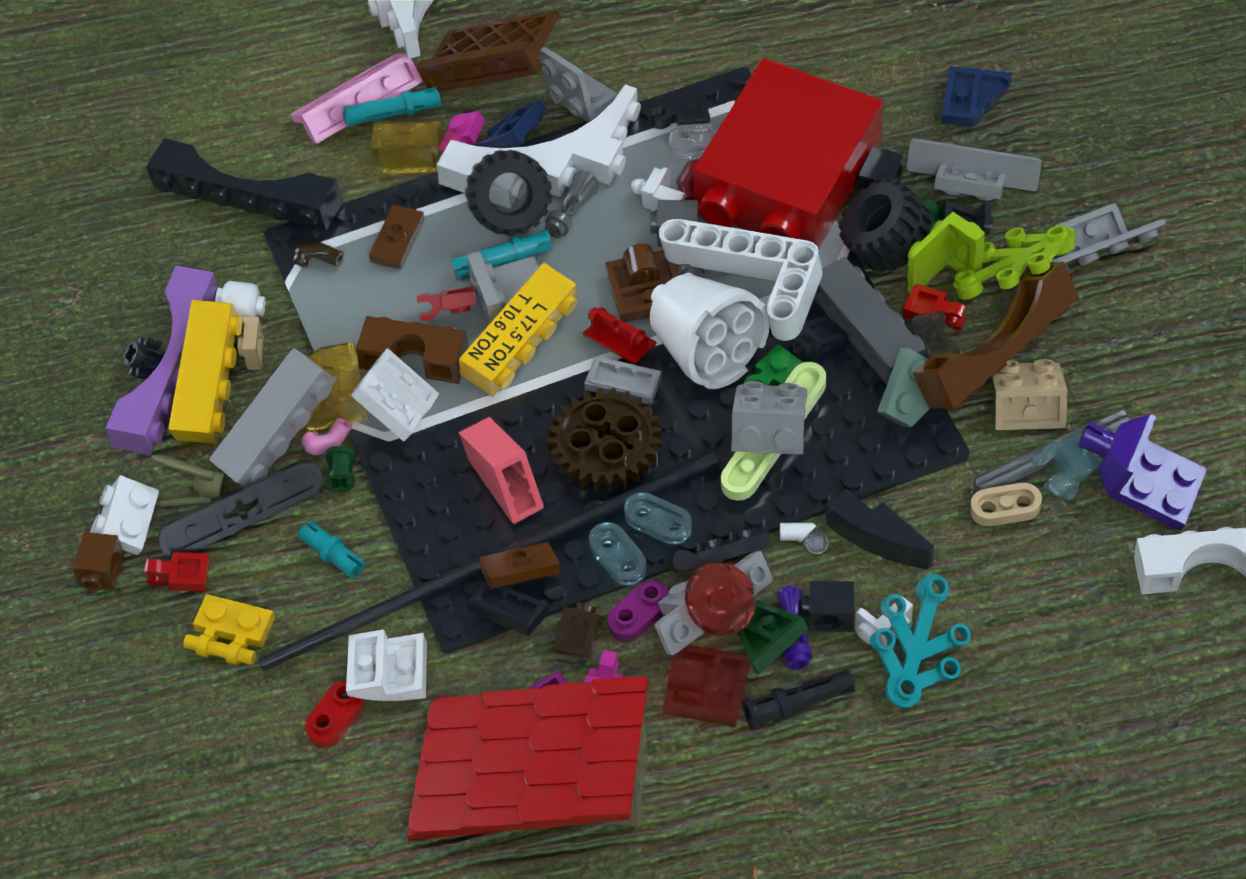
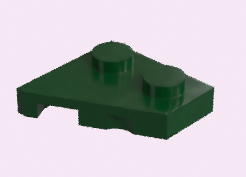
[733,600,809,674]

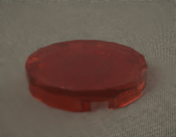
[685,562,755,636]

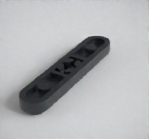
[157,461,323,557]

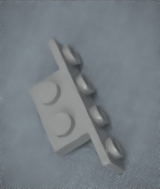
[907,138,1042,201]
[1051,203,1166,271]
[655,550,773,655]

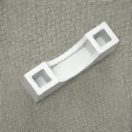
[1133,527,1246,595]

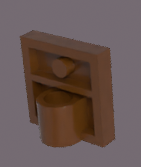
[605,243,679,322]

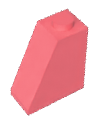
[459,417,544,524]

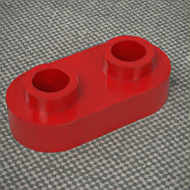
[305,680,365,748]

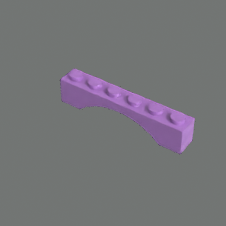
[106,266,220,455]

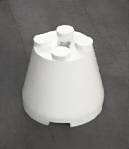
[650,273,770,389]

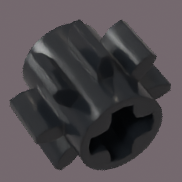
[124,336,166,379]

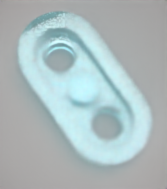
[624,492,692,544]
[589,522,647,585]

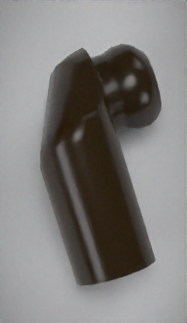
[292,242,344,267]

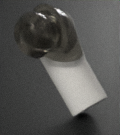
[780,523,829,555]

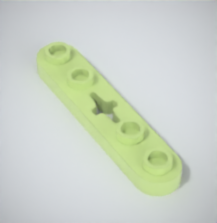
[721,362,826,500]

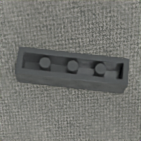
[814,256,926,385]

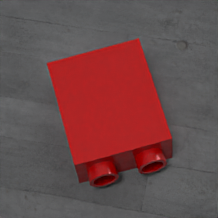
[693,58,883,250]

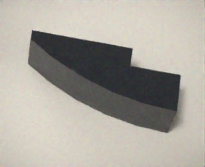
[826,489,934,570]

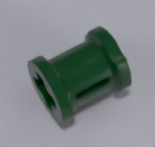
[324,446,356,492]

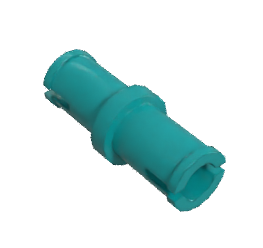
[298,520,366,579]

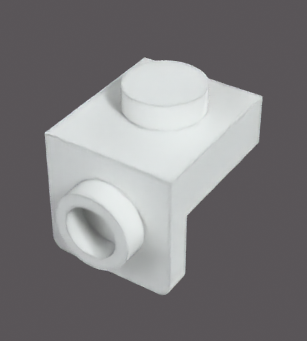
[855,597,913,646]

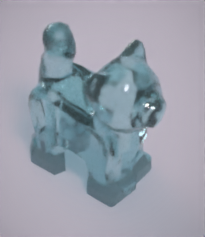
[1032,426,1102,500]

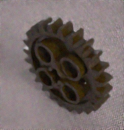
[547,388,662,492]

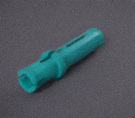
[342,87,441,127]
[451,230,553,280]

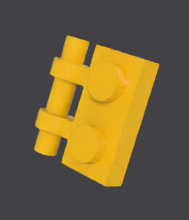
[183,594,275,665]

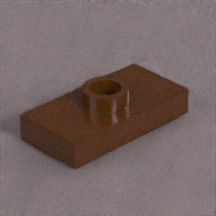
[369,204,425,269]
[479,542,560,589]

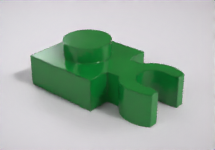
[744,344,804,386]

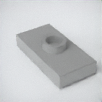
[584,356,662,405]

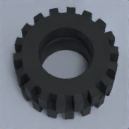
[465,149,552,236]
[839,178,932,272]

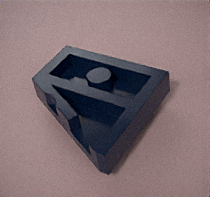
[941,66,1012,127]
[471,99,546,148]

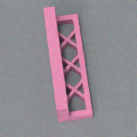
[290,53,423,144]

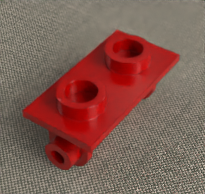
[583,307,657,365]

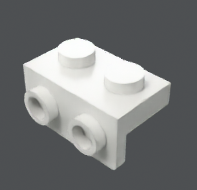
[90,475,159,555]

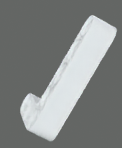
[659,219,823,341]

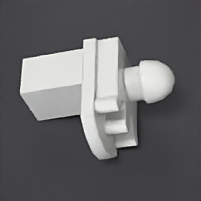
[630,167,685,212]

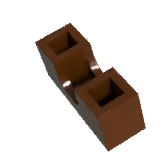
[356,316,468,384]

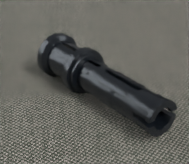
[741,669,855,731]

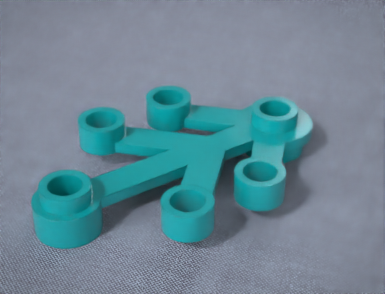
[870,574,971,708]

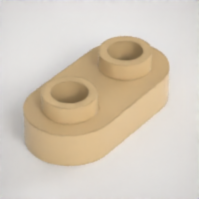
[970,483,1042,526]

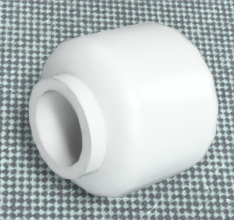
[215,281,266,317]

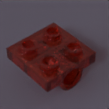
[663,645,751,728]

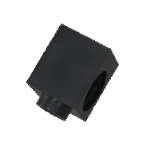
[858,146,904,191]
[802,581,854,632]

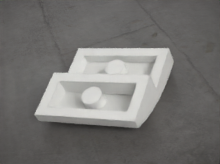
[351,348,439,441]
[346,629,427,701]

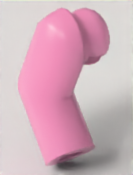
[302,418,352,456]

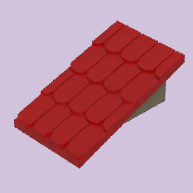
[407,676,649,841]

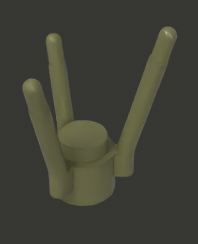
[151,454,228,507]

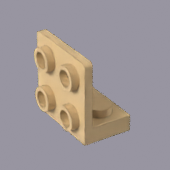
[991,359,1067,430]

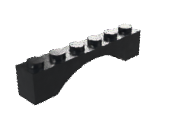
[146,138,343,230]

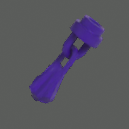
[777,586,812,670]

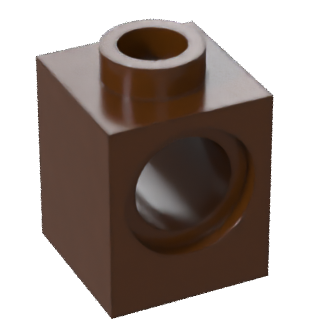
[72,532,124,591]

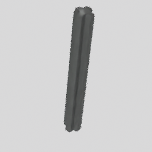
[973,409,1130,492]

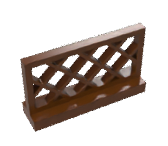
[416,10,559,91]

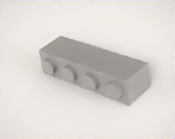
[209,347,337,486]

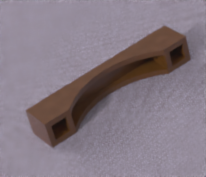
[913,262,1079,411]

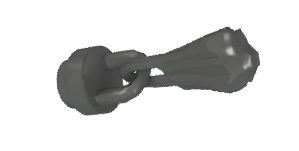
[545,171,598,238]

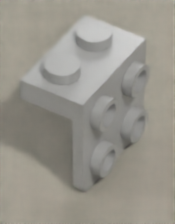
[731,381,807,455]

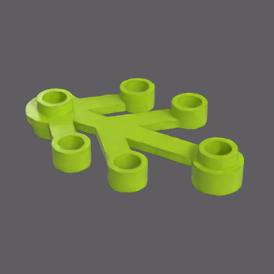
[953,225,1076,300]

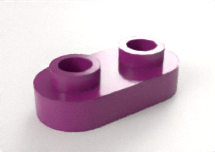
[608,580,669,642]

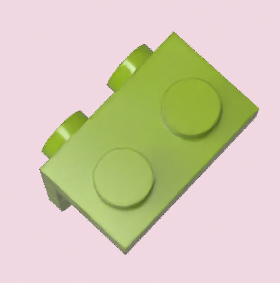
[907,212,985,293]

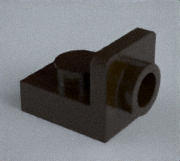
[553,602,604,659]

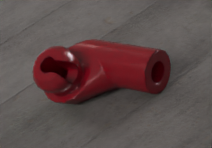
[676,159,699,200]

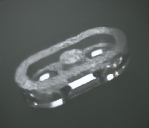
[669,122,722,159]

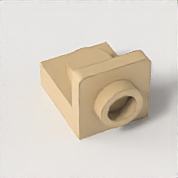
[234,317,264,370]

